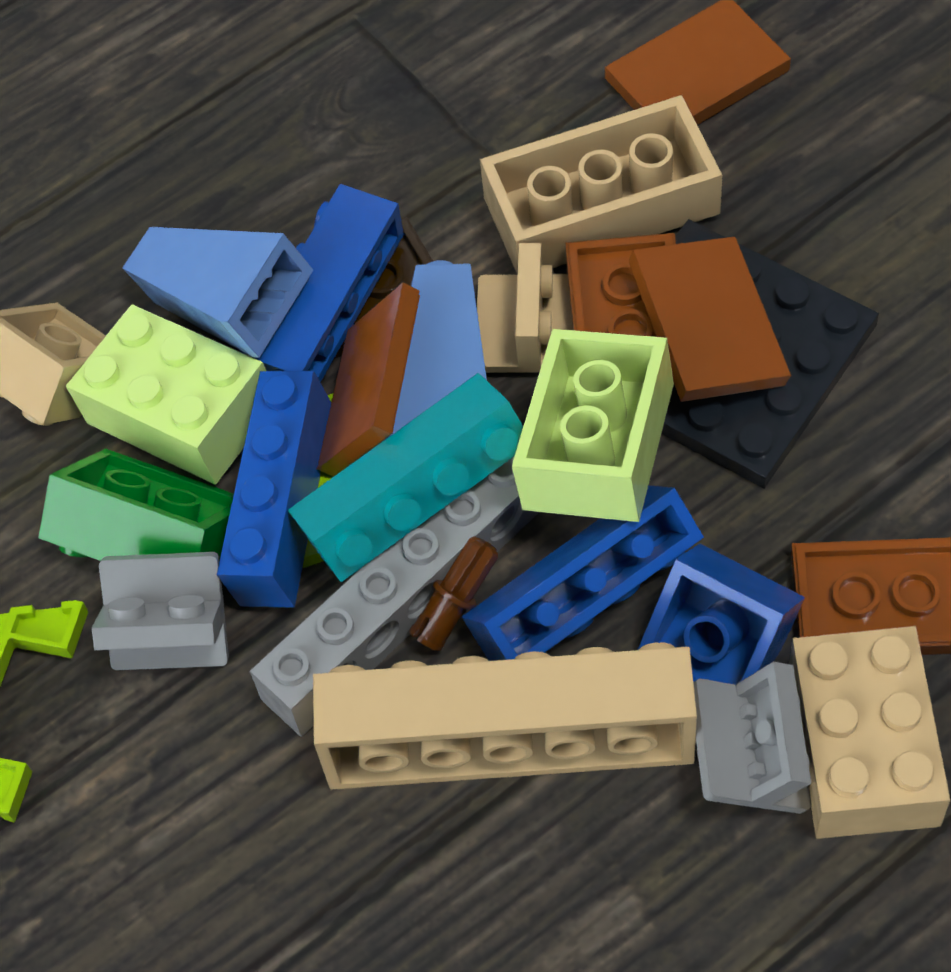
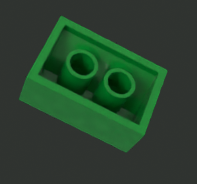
[38,449,234,561]

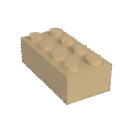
[480,95,722,275]

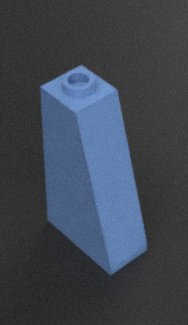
[123,227,313,358]
[379,260,487,444]

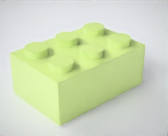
[66,304,266,485]
[512,329,674,522]

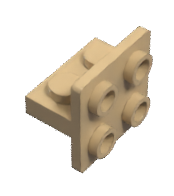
[477,243,573,373]

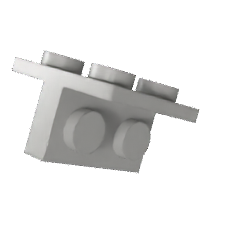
[92,552,229,670]
[693,662,811,814]

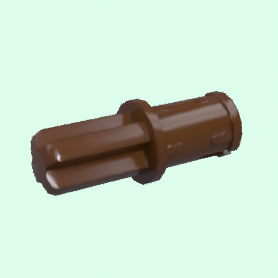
[409,536,498,651]

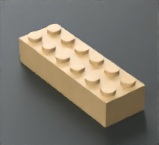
[313,643,697,790]

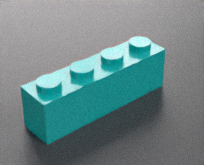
[288,373,523,582]

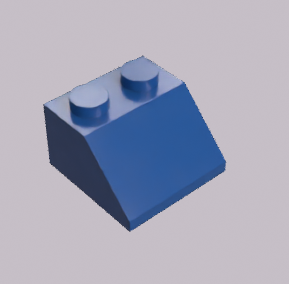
[638,544,805,685]

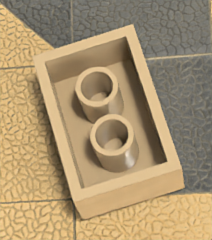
[789,626,950,839]

